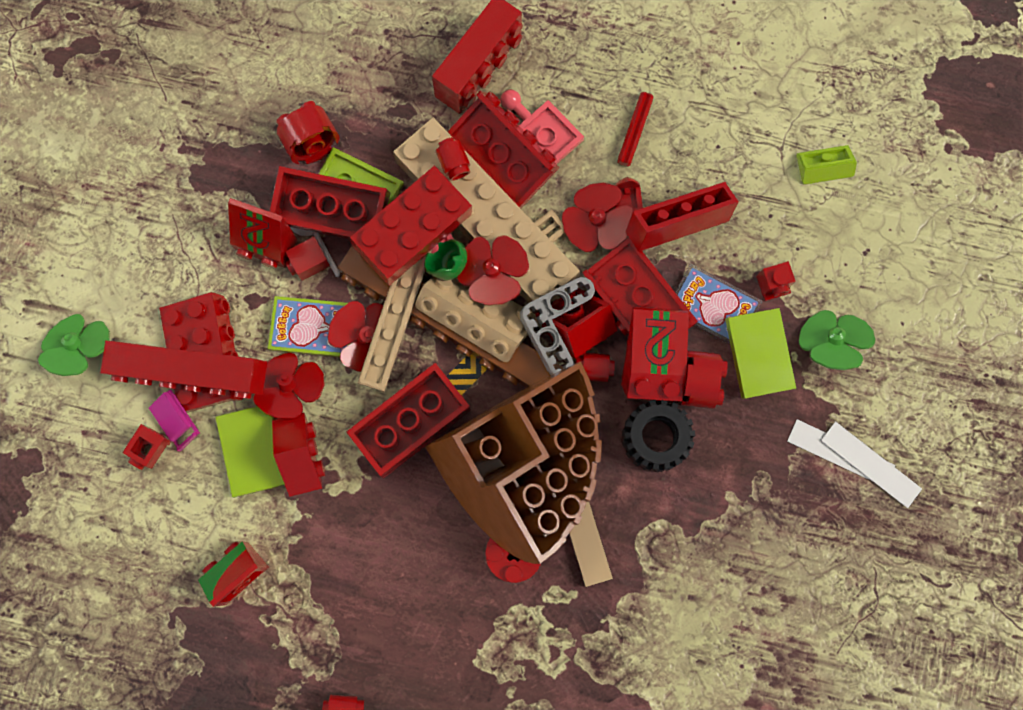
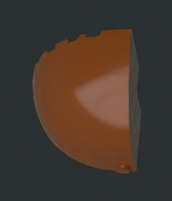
[425,361,602,564]

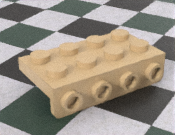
[415,276,537,362]

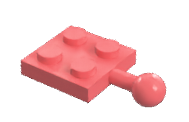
[500,89,584,164]

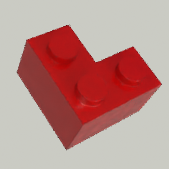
[272,412,326,497]

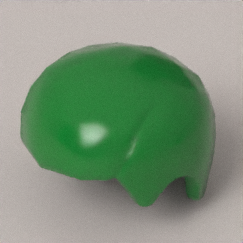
[424,239,467,281]

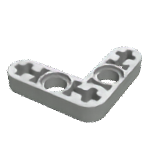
[520,277,595,375]

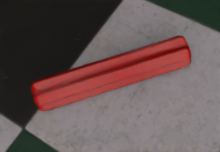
[617,92,654,167]

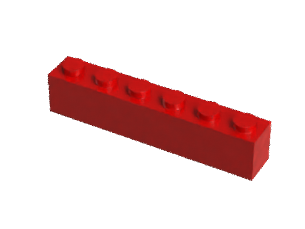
[100,340,268,399]

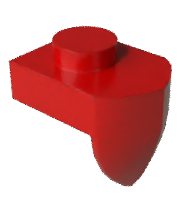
[615,177,643,211]

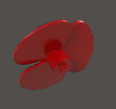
[562,182,634,253]
[457,235,529,306]
[327,301,383,372]
[253,353,325,419]

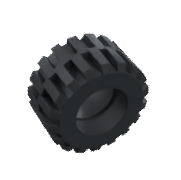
[622,400,695,472]

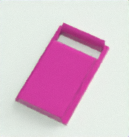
[149,389,200,452]

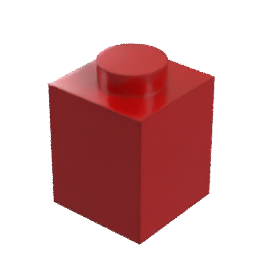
[285,237,330,281]

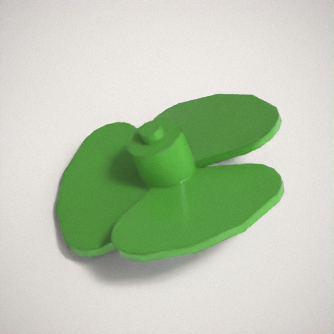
[799,310,875,370]
[38,314,110,376]

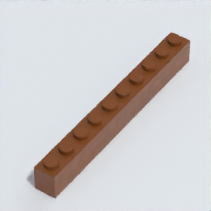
[338,246,563,388]

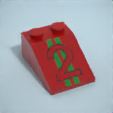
[228,198,297,269]
[621,307,689,401]

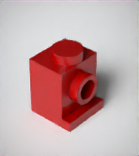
[756,261,796,301]
[122,424,172,470]

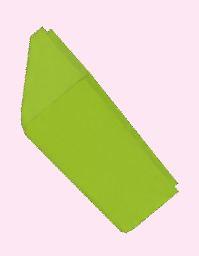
[797,145,857,185]

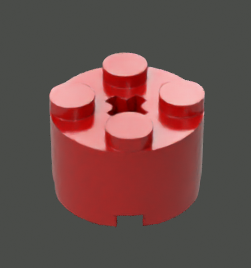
[276,101,340,164]
[679,350,728,409]
[486,538,541,583]

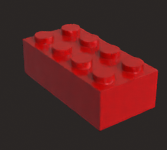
[432,0,523,114]
[350,165,472,286]
[270,166,391,239]
[346,363,471,479]

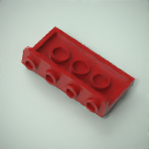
[448,91,560,209]
[582,237,698,336]
[159,292,244,413]

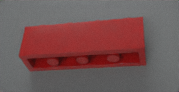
[626,182,739,252]

